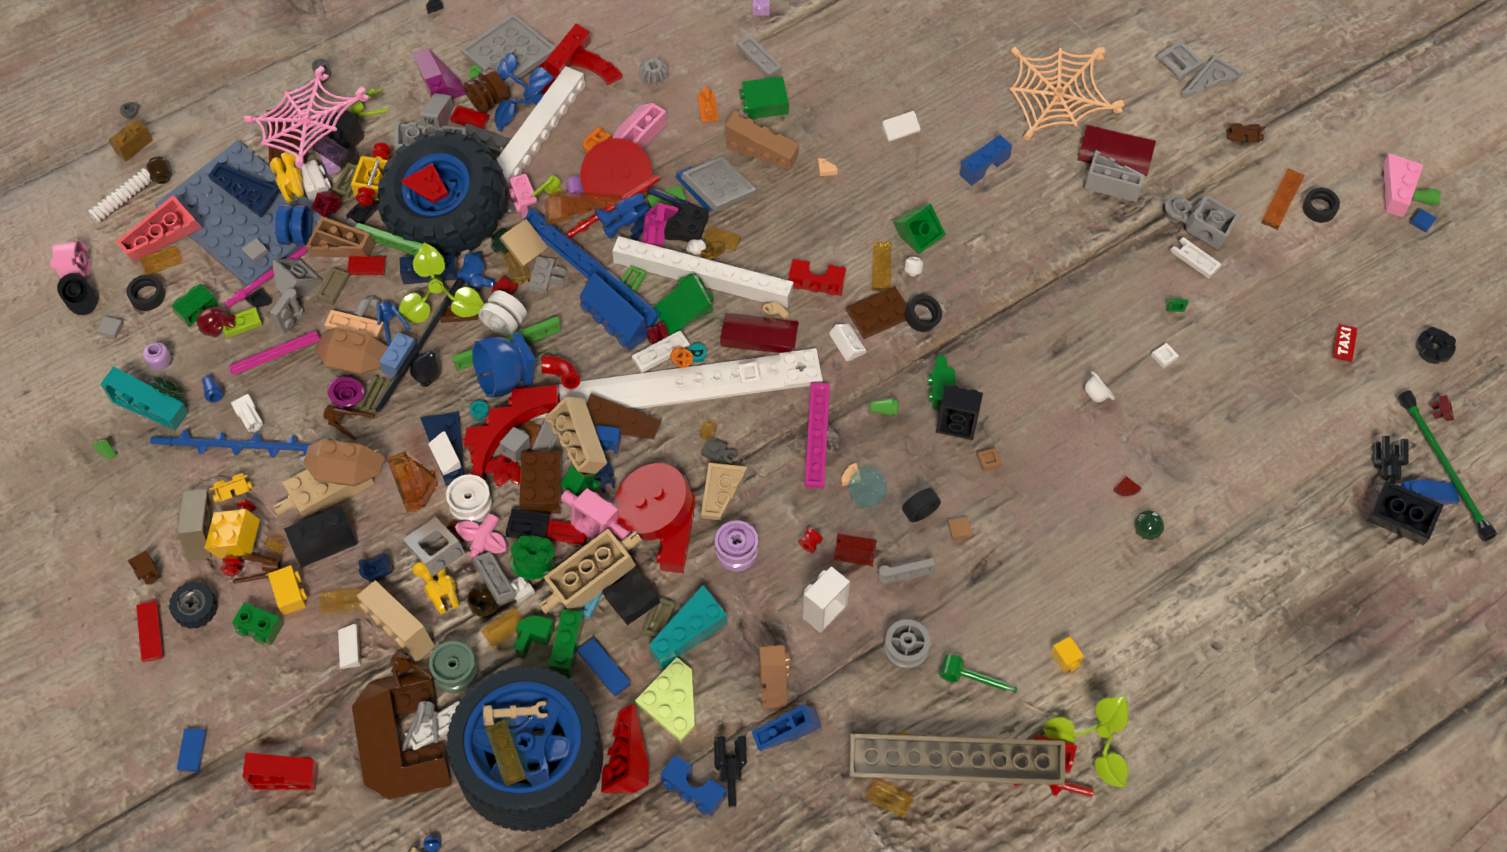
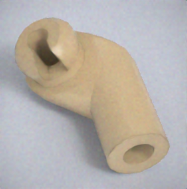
[763,302,791,320]

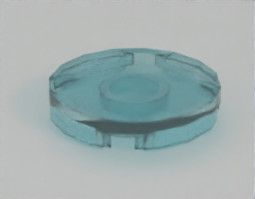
[848,468,887,507]

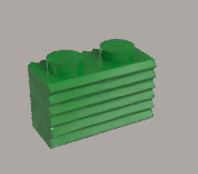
[171,284,218,327]

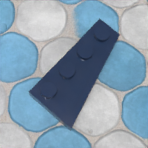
[208,162,280,218]
[420,412,464,486]

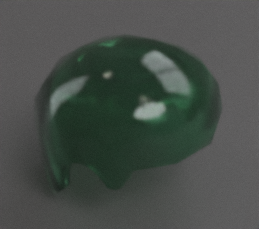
[1133,510,1164,540]

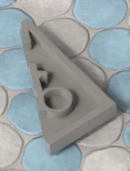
[1181,55,1243,99]

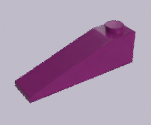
[412,48,466,99]

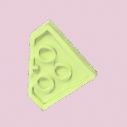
[635,657,695,742]

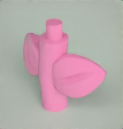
[455,514,507,559]

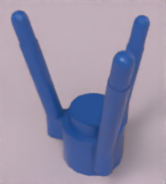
[376,302,411,345]

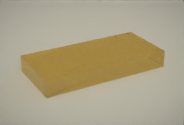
[703,226,741,251]

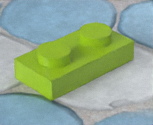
[223,307,262,338]

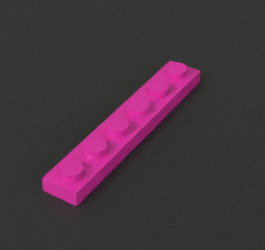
[805,383,830,489]

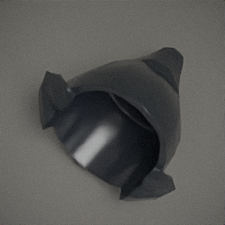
[410,350,441,387]

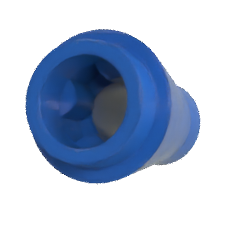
[202,375,223,403]

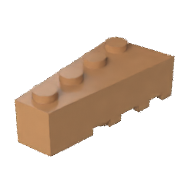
[725,110,799,170]

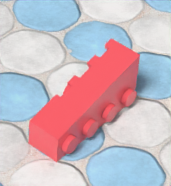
[116,195,202,262]

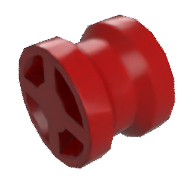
[798,528,823,553]

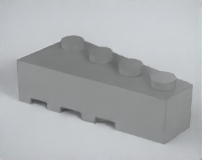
[395,121,467,151]

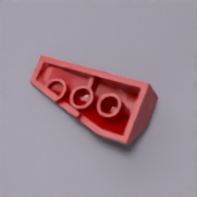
[601,703,649,793]

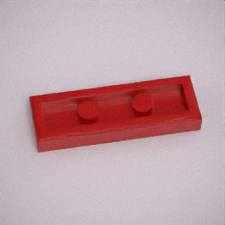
[136,601,164,663]

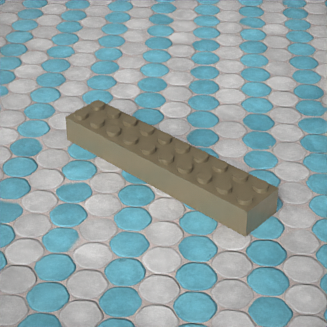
[850,734,1065,786]

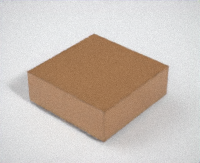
[976,448,1002,472]
[948,517,972,540]

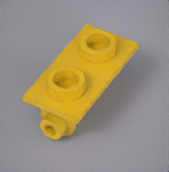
[209,473,253,503]

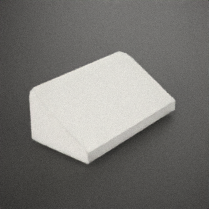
[882,111,921,142]
[829,324,867,361]
[428,431,461,476]
[338,624,361,669]

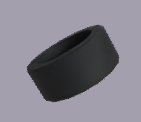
[1303,187,1340,223]
[126,275,165,311]
[905,295,942,332]
[902,488,941,523]

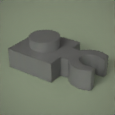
[701,437,738,465]

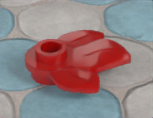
[484,454,521,487]

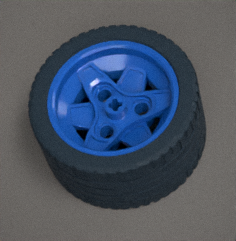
[447,666,603,832]

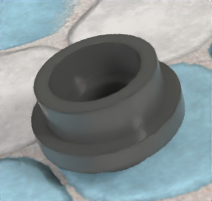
[120,102,138,119]

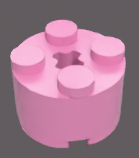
[50,241,91,279]

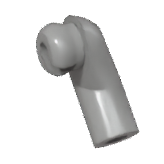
[354,296,380,317]

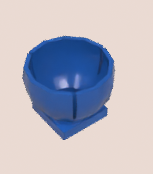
[472,333,536,397]

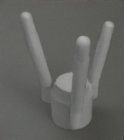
[401,701,438,751]

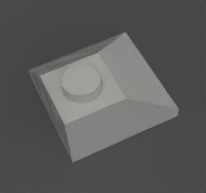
[272,258,323,298]

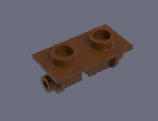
[1226,123,1265,143]

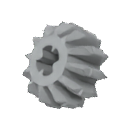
[639,56,668,85]

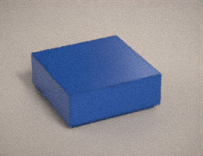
[1410,209,1437,232]

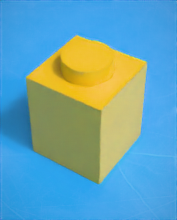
[1051,636,1084,673]

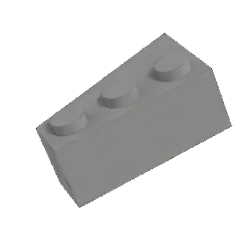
[1084,150,1145,203]

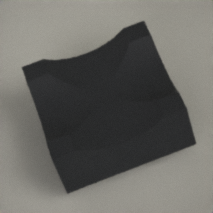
[664,202,709,242]
[602,568,660,626]

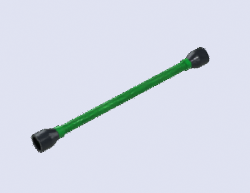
[1397,390,1498,541]

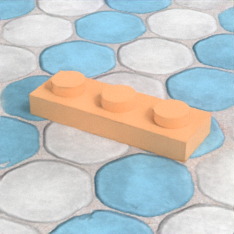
[324,310,384,340]

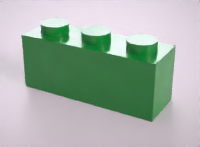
[549,609,584,678]

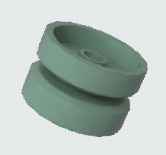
[429,641,478,693]

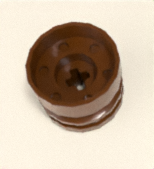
[463,67,509,114]

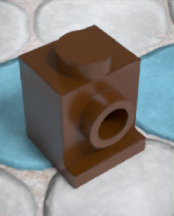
[128,551,161,585]

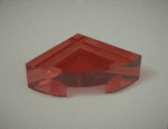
[1113,476,1142,496]

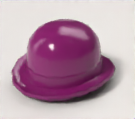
[327,376,365,408]

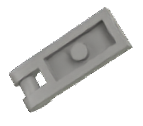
[878,558,935,584]

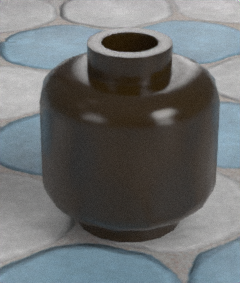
[146,156,172,184]

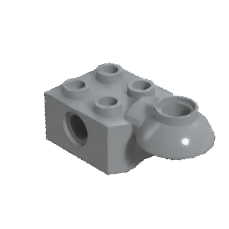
[1165,196,1240,250]

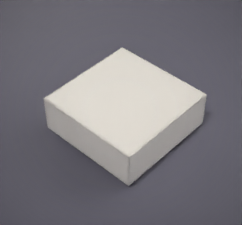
[1151,343,1179,369]

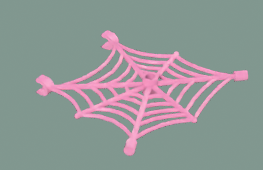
[244,66,370,168]

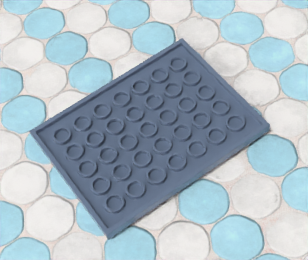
[155,140,331,286]

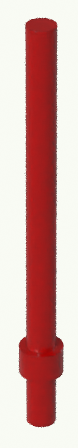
[566,174,660,238]

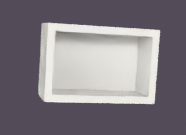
[803,566,850,633]

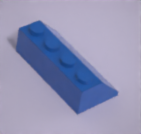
[580,273,647,351]

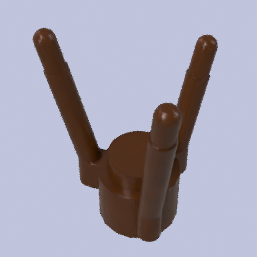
[323,405,375,440]
[233,553,281,584]
[391,651,433,689]

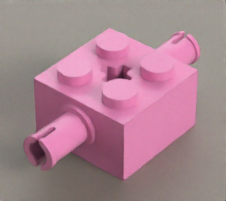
[561,489,631,541]

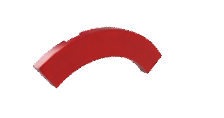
[537,50,623,85]

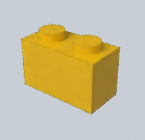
[268,565,307,616]

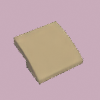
[499,219,549,267]

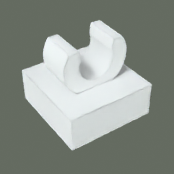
[510,577,535,603]

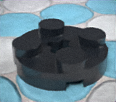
[1416,327,1456,364]

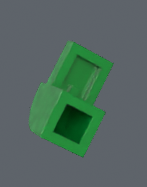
[514,616,555,659]

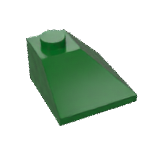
[893,204,946,254]

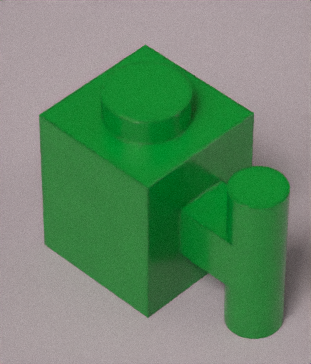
[561,465,601,496]

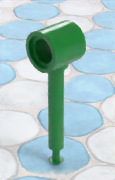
[939,655,1017,694]

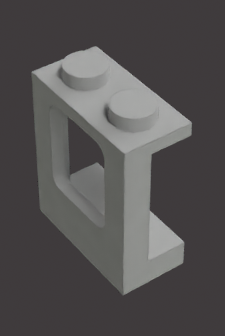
[403,517,465,577]

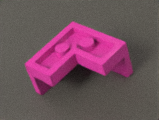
[642,203,678,248]

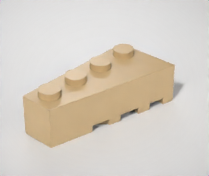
[544,396,607,474]
[357,581,435,663]

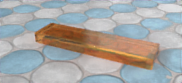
[1261,168,1305,230]

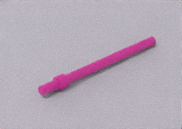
[224,246,308,309]

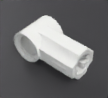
[230,394,263,432]

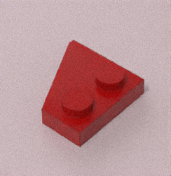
[401,164,449,204]

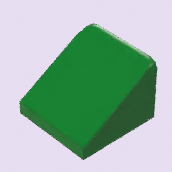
[1166,299,1188,312]

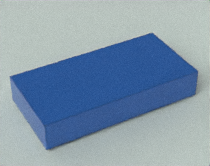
[177,729,207,772]

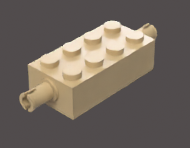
[272,449,381,520]
[538,529,642,614]

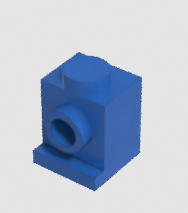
[596,425,621,454]

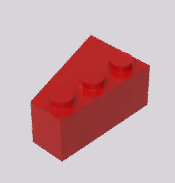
[242,752,318,790]

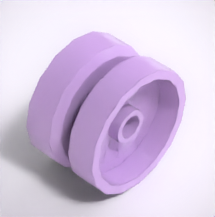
[715,520,758,572]

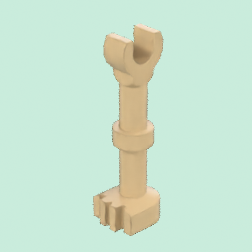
[483,701,547,726]

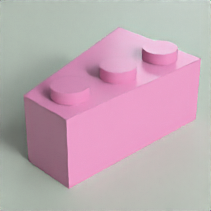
[1382,153,1423,217]

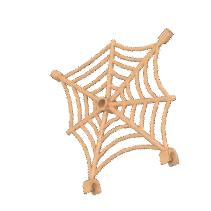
[1009,47,1125,141]

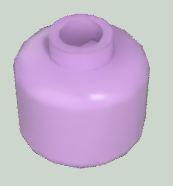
[143,342,171,370]

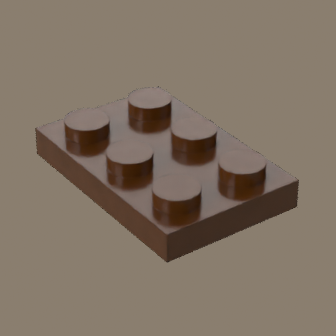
[846,287,907,339]

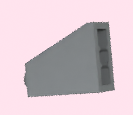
[420,93,454,128]

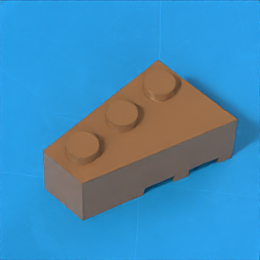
[305,216,375,258]
[759,645,790,709]

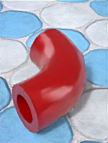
[541,355,580,389]

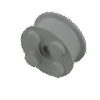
[884,619,931,669]

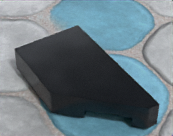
[346,200,380,224]

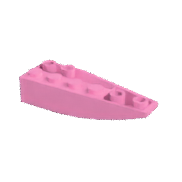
[612,103,667,149]

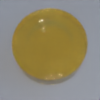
[700,421,717,441]
[264,537,285,554]

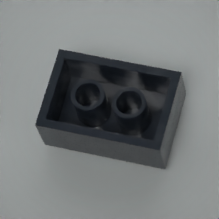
[935,385,983,440]

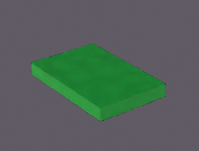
[653,274,713,336]

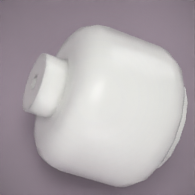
[686,239,706,255]
[904,257,923,276]

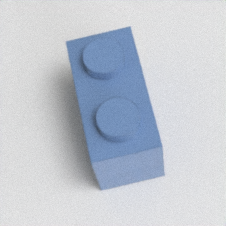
[379,332,416,377]

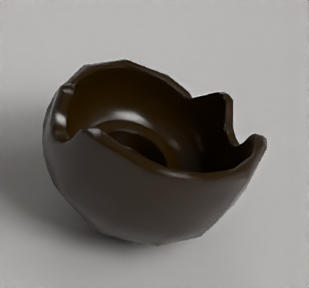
[467,587,499,617]

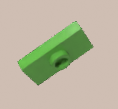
[647,186,686,209]

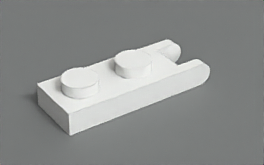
[1170,237,1222,279]

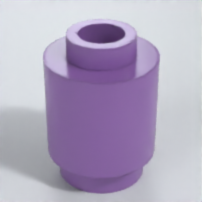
[566,176,586,203]

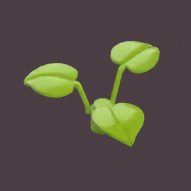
[399,243,484,323]
[1043,695,1129,787]

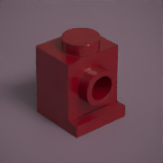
[312,191,342,217]

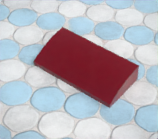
[1078,125,1156,177]
[720,313,799,353]

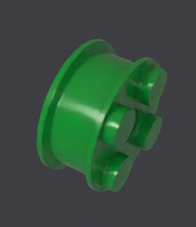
[510,536,555,580]

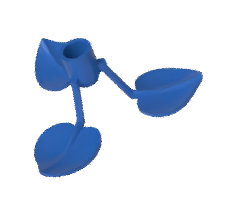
[494,53,554,132]

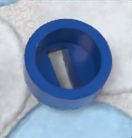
[423,835,441,852]

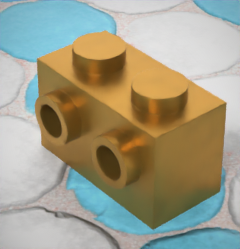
[108,118,153,162]

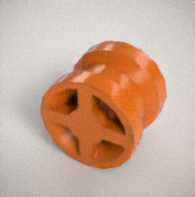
[670,346,693,368]

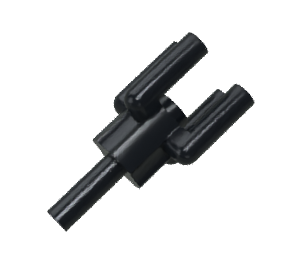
[1373,435,1409,484]
[714,736,747,807]

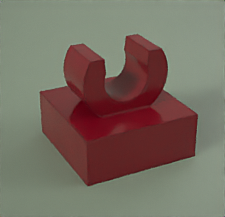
[1431,395,1455,421]

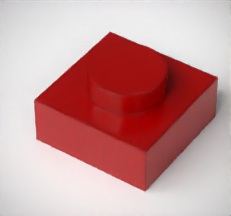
[491,276,518,295]

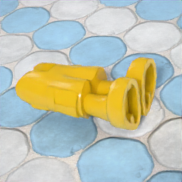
[270,152,304,203]
[412,562,459,615]

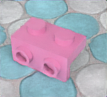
[508,174,537,219]

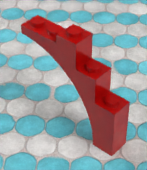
[463,385,560,482]

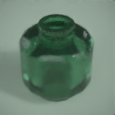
[490,228,511,255]

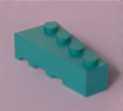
[100,366,188,431]
[649,585,727,670]

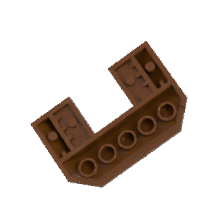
[352,669,451,800]

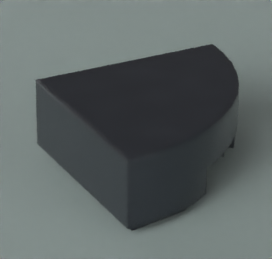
[426,0,444,14]
[245,288,272,307]

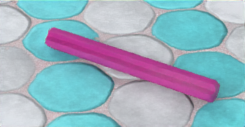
[229,331,320,375]

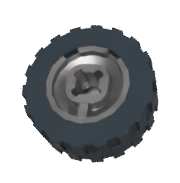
[169,582,218,629]

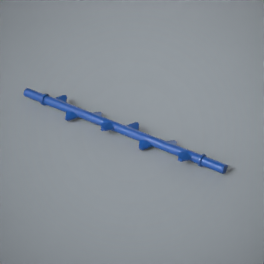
[150,430,311,458]

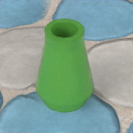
[1413,188,1441,206]
[871,398,899,417]

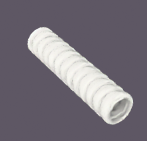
[88,168,153,223]

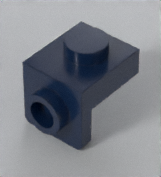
[358,553,393,582]

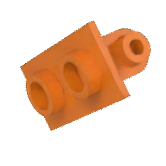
[697,87,719,123]

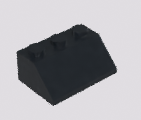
[1367,480,1444,545]
[284,505,357,568]

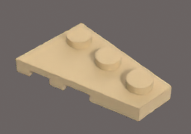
[701,463,747,520]

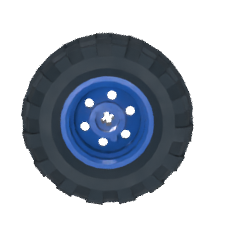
[377,131,508,256]

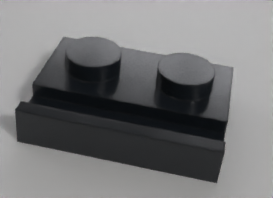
[505,508,551,539]

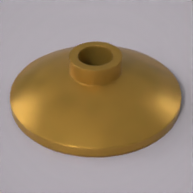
[690,242,726,261]

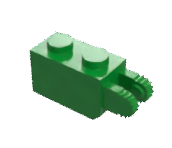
[928,355,956,409]

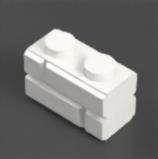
[296,160,331,203]

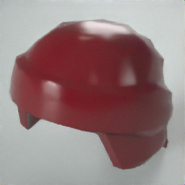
[197,306,235,338]

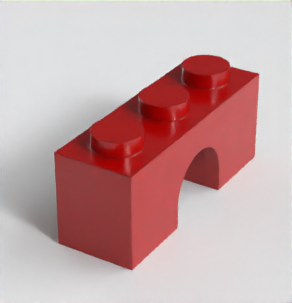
[545,23,591,73]
[788,259,847,296]

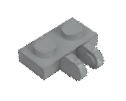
[528,256,567,293]

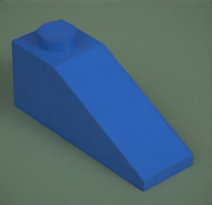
[1401,479,1460,505]
[752,705,822,751]

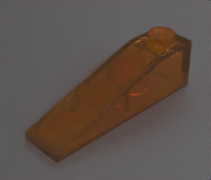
[545,191,622,225]
[387,451,438,513]

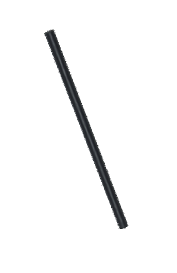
[374,278,464,412]

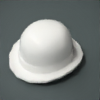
[1085,371,1115,403]

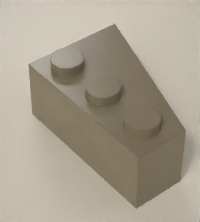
[175,489,212,561]

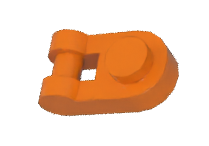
[583,126,613,153]

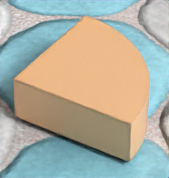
[818,158,838,176]
[841,463,861,486]

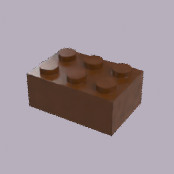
[519,451,562,514]

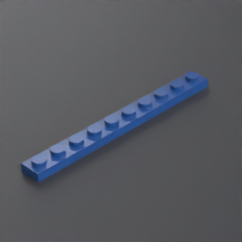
[524,208,661,327]

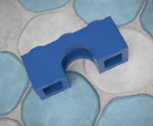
[959,135,1012,186]
[660,755,727,816]

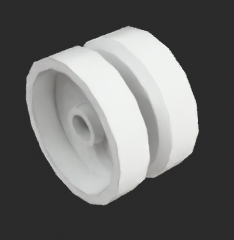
[478,290,527,337]
[446,474,493,524]

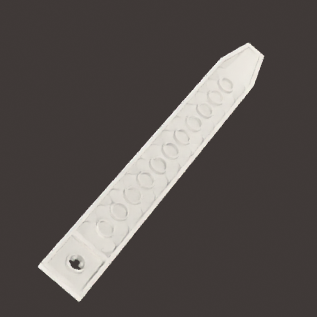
[535,348,823,419]

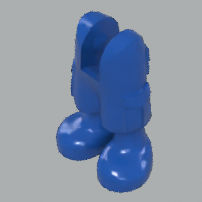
[595,193,649,239]

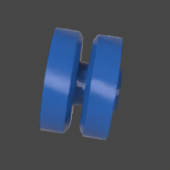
[275,205,311,246]

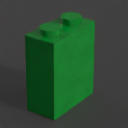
[739,76,789,119]

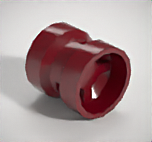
[646,322,669,345]

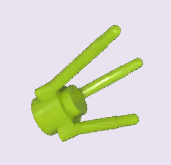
[348,88,389,118]
[531,175,562,216]

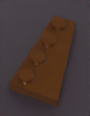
[586,394,662,440]

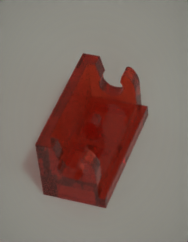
[834,533,877,567]

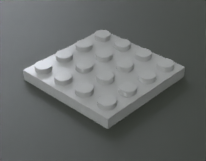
[461,13,556,87]

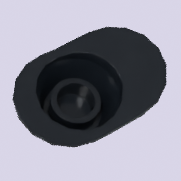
[57,273,97,315]

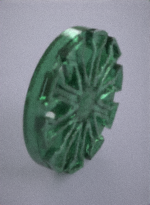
[150,377,186,399]

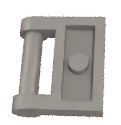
[1157,41,1204,81]
[270,288,304,335]

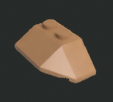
[315,328,388,375]
[303,439,385,487]

